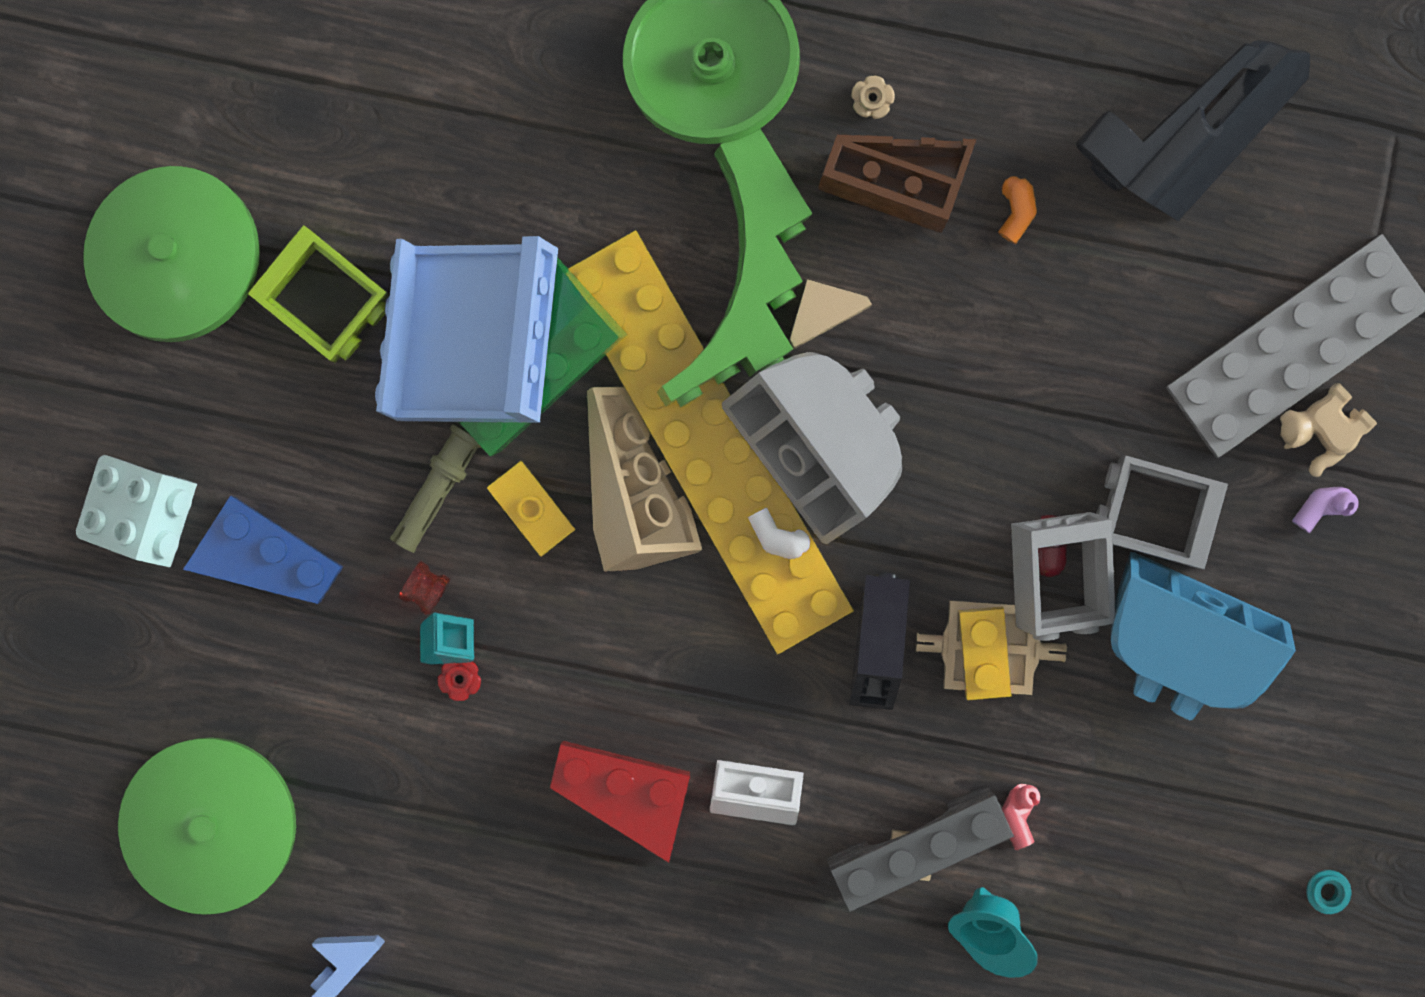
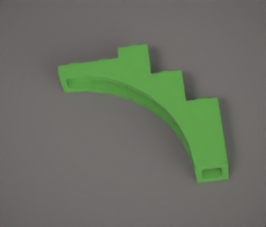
[657,128,812,407]

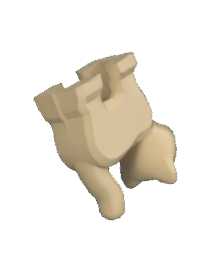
[1280,383,1377,477]

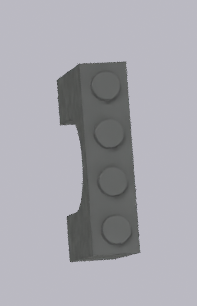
[827,785,1014,912]

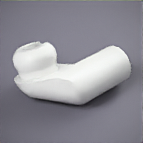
[748,508,810,559]

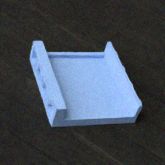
[375,236,558,423]

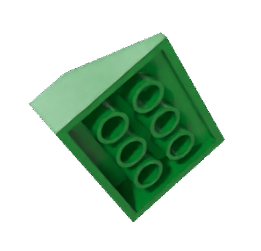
[459,257,627,457]

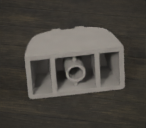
[722,352,902,544]

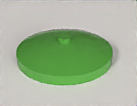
[623,0,800,144]
[84,166,260,342]
[118,737,296,914]

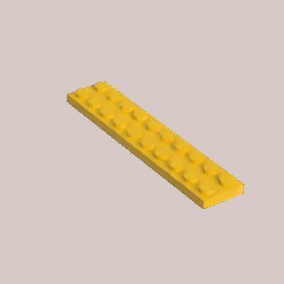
[569,230,853,655]

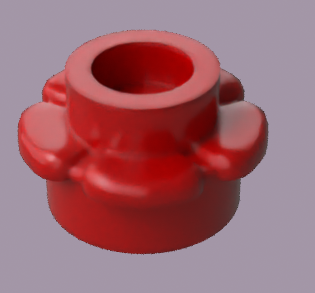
[438,661,481,701]

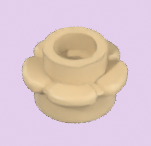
[851,76,895,119]

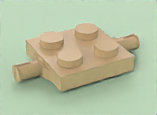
[915,600,1067,695]

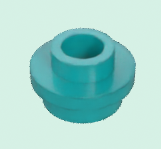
[1306,870,1351,914]

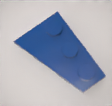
[183,496,343,604]

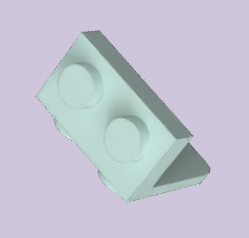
[76,455,197,567]

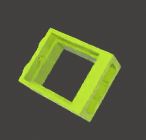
[248,225,390,363]

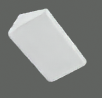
[710,760,804,825]

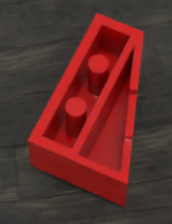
[550,741,690,863]

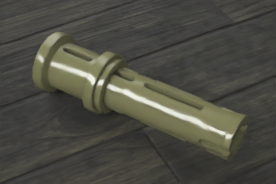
[390,423,482,553]

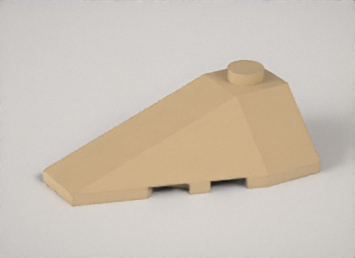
[587,387,702,571]

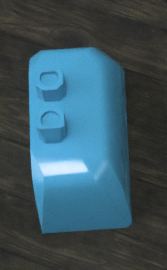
[1111,552,1296,720]

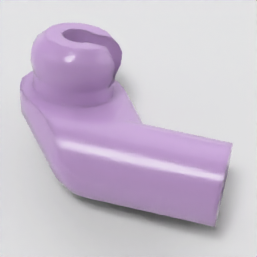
[1292,487,1359,533]

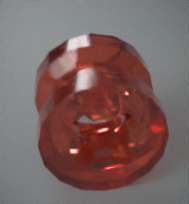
[398,561,451,616]

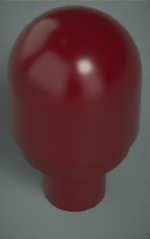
[1038,515,1067,577]

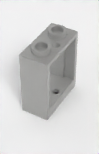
[1096,456,1228,569]
[1011,512,1115,641]

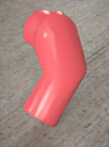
[1002,784,1040,850]

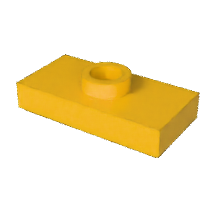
[487,461,576,557]

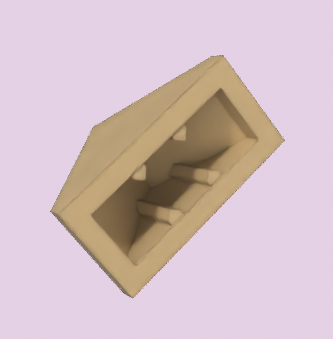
[789,279,872,349]

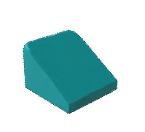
[420,613,474,664]

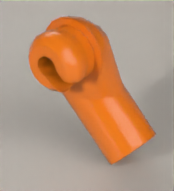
[998,176,1037,245]

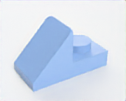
[310,935,385,997]

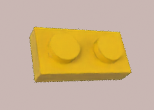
[959,606,1011,700]

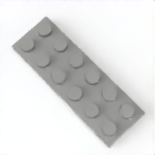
[1166,234,1425,458]

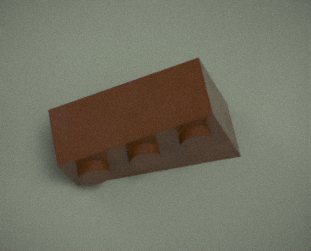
[818,135,977,233]

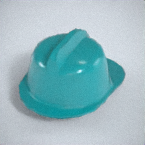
[948,887,1037,978]

